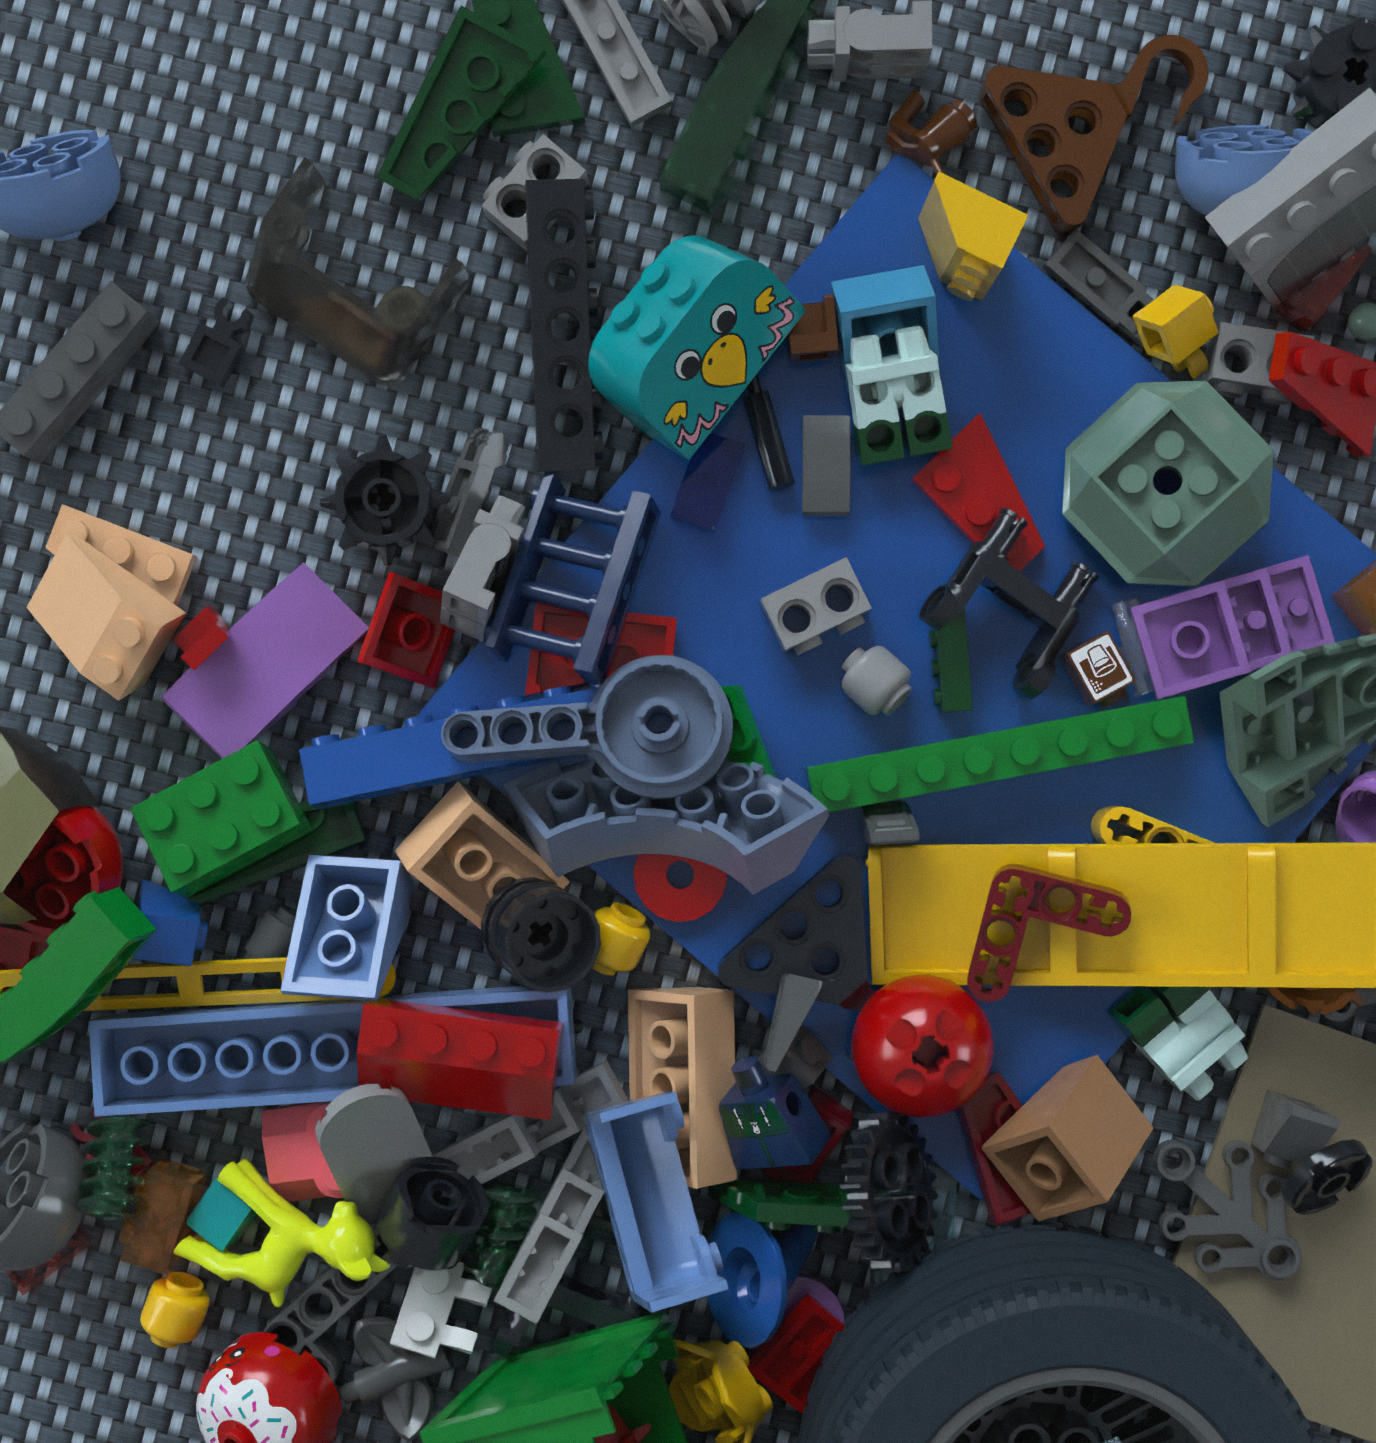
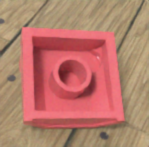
[262,1101,343,1202]

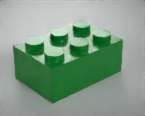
[130,740,313,898]

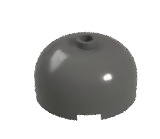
[0,1123,91,1271]

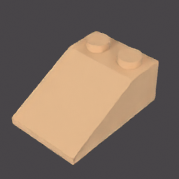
[26,531,186,701]
[394,782,570,930]

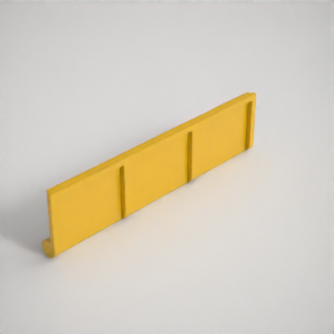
[865,842,1376,988]

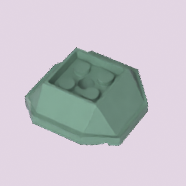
[1062,381,1274,587]

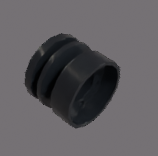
[481,877,601,993]

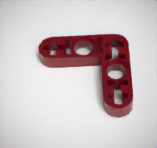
[967,864,1131,1002]

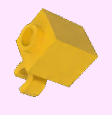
[1132,284,1219,379]

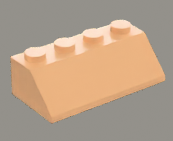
[628,987,737,1189]

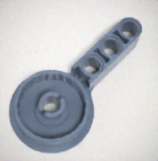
[441,655,733,799]

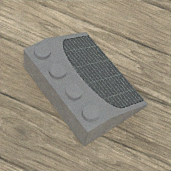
[1205,87,1376,308]

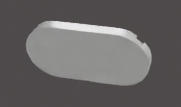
[315,1084,433,1223]

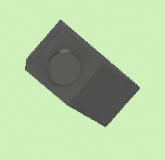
[1251,1090,1340,1169]

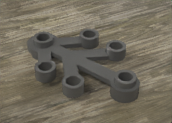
[1153,1139,1302,1280]

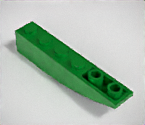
[0,887,157,1065]

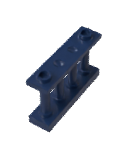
[485,472,661,686]

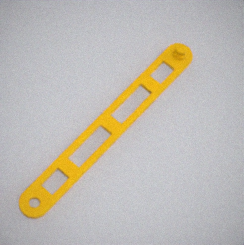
[0,957,396,1011]

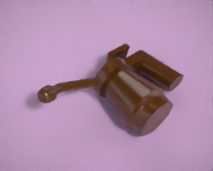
[886,90,978,175]

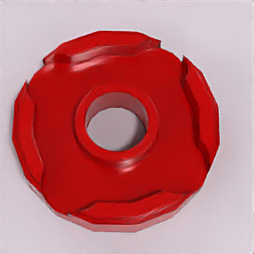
[633,854,727,922]

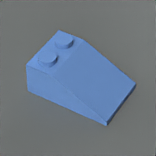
[280,855,414,1001]

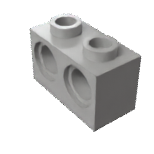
[482,134,588,252]
[1202,322,1314,405]
[759,557,872,656]

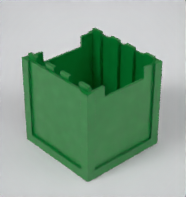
[419,1311,688,1443]

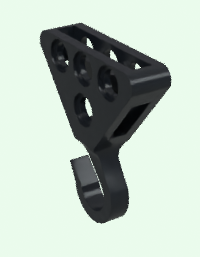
[718,853,922,1063]

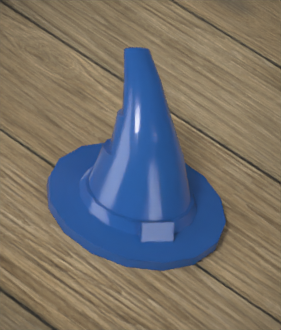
[707,1212,818,1349]

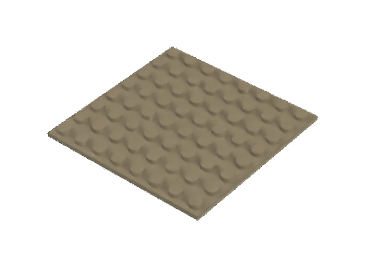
[1172,1004,1376,1443]

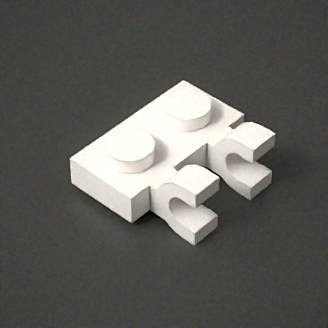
[390,1262,492,1359]

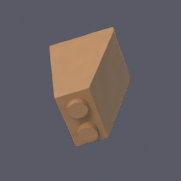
[981,1055,1153,1222]

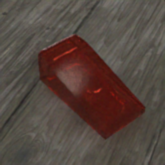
[1275,245,1372,332]

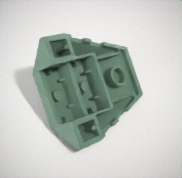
[1220,633,1376,828]

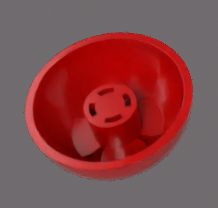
[851,975,994,1118]

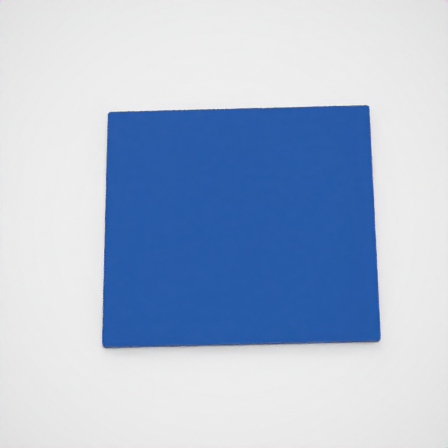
[419,154,1376,1201]

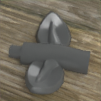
[339,1316,454,1442]

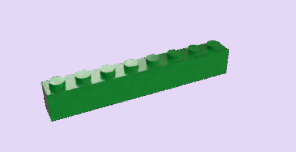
[804,696,1194,812]

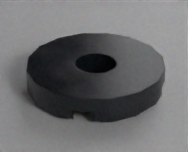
[1281,1139,1373,1215]

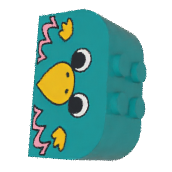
[588,235,807,460]

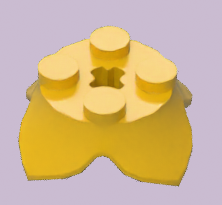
[669,1339,773,1443]

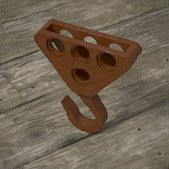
[979,35,1209,236]

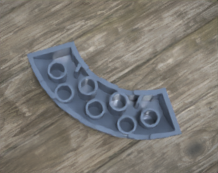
[503,756,829,895]

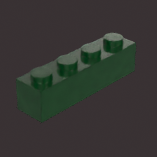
[929,608,973,713]

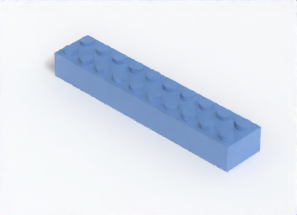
[89,986,577,1117]

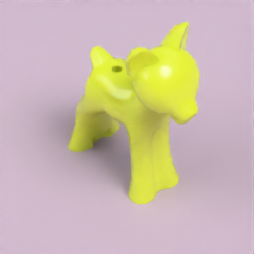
[173,1158,390,1307]

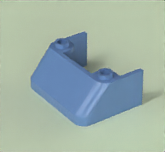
[584,1092,729,1312]

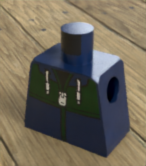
[719,1056,831,1170]

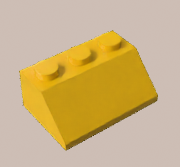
[918,172,1028,301]

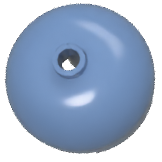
[1175,125,1313,216]
[0,130,121,241]

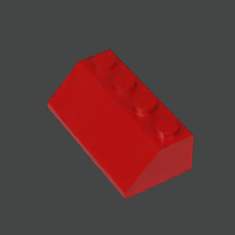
[357,998,564,1120]

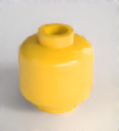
[592,902,651,976]
[140,1272,210,1348]

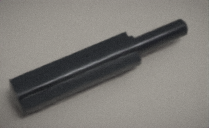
[744,374,795,490]

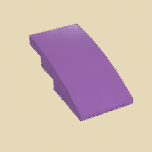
[1129,555,1335,699]
[162,562,369,759]

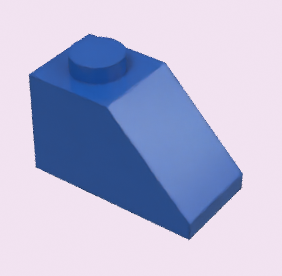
[133,880,208,966]

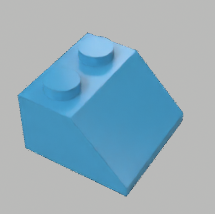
[831,265,940,391]

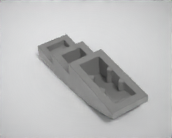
[434,1059,629,1184]
[494,1126,605,1324]

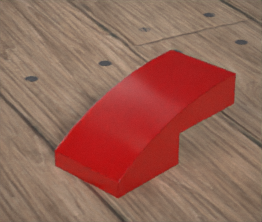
[172,604,230,671]

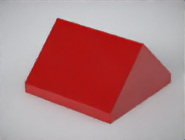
[357,572,455,688]

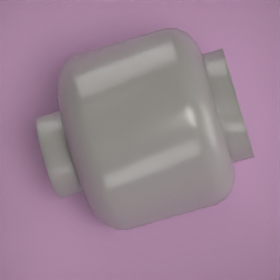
[841,646,912,716]

